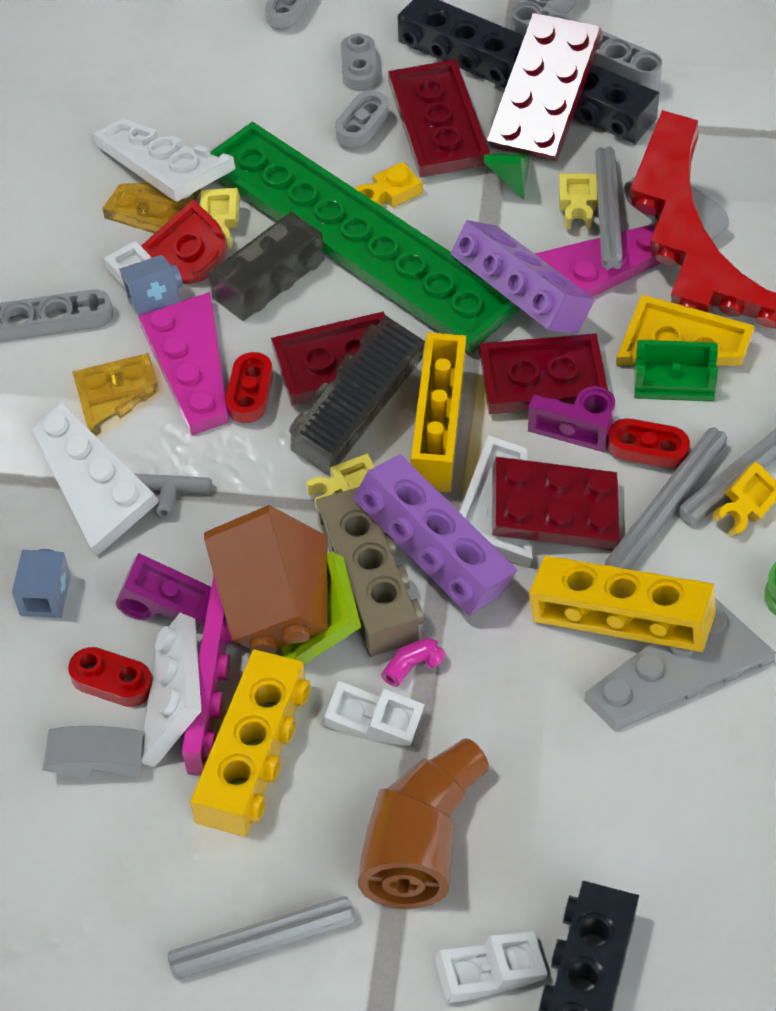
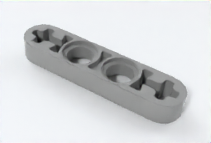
[0,290,113,342]

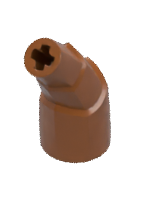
[358,738,489,909]

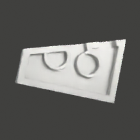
[460,435,533,567]
[141,613,201,768]

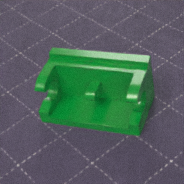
[634,340,718,402]

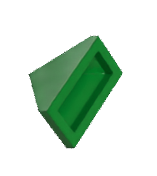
[484,153,530,199]

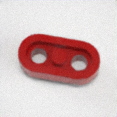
[226,352,273,423]
[607,418,690,468]
[68,647,152,707]

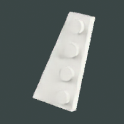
[93,118,236,202]
[31,403,159,556]

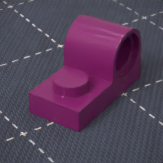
[528,386,615,453]
[116,553,211,630]

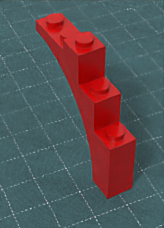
[630,110,776,329]

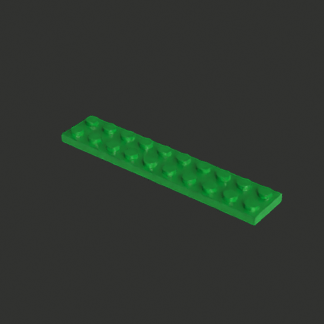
[210,121,521,353]

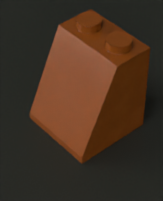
[204,505,328,654]

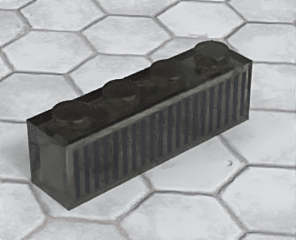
[289,315,425,476]

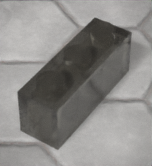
[208,212,325,322]

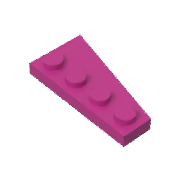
[535,224,661,297]
[138,292,229,435]

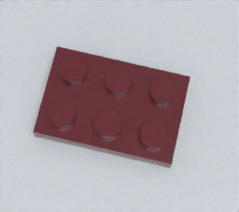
[271,311,406,406]
[479,333,608,414]
[492,456,620,550]

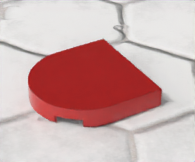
[141,199,227,284]

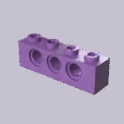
[451,220,595,334]
[353,454,518,616]

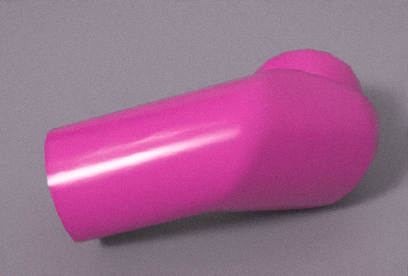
[381,638,445,687]

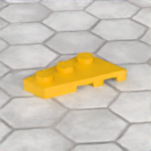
[616,294,755,366]

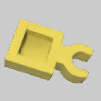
[559,173,597,229]
[200,188,240,250]
[306,453,375,510]

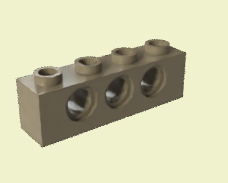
[316,487,424,657]

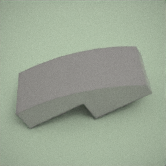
[42,726,144,779]

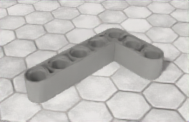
[511,0,663,92]

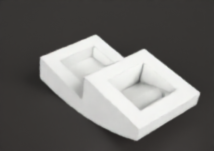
[321,680,425,746]
[434,931,548,1004]

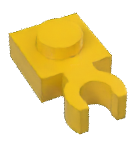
[355,162,423,208]
[712,461,776,537]

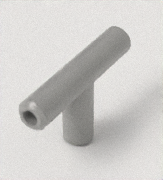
[133,473,212,518]

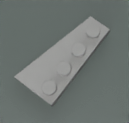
[584,598,776,731]

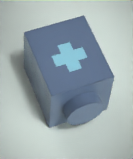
[119,255,183,316]
[12,549,71,618]

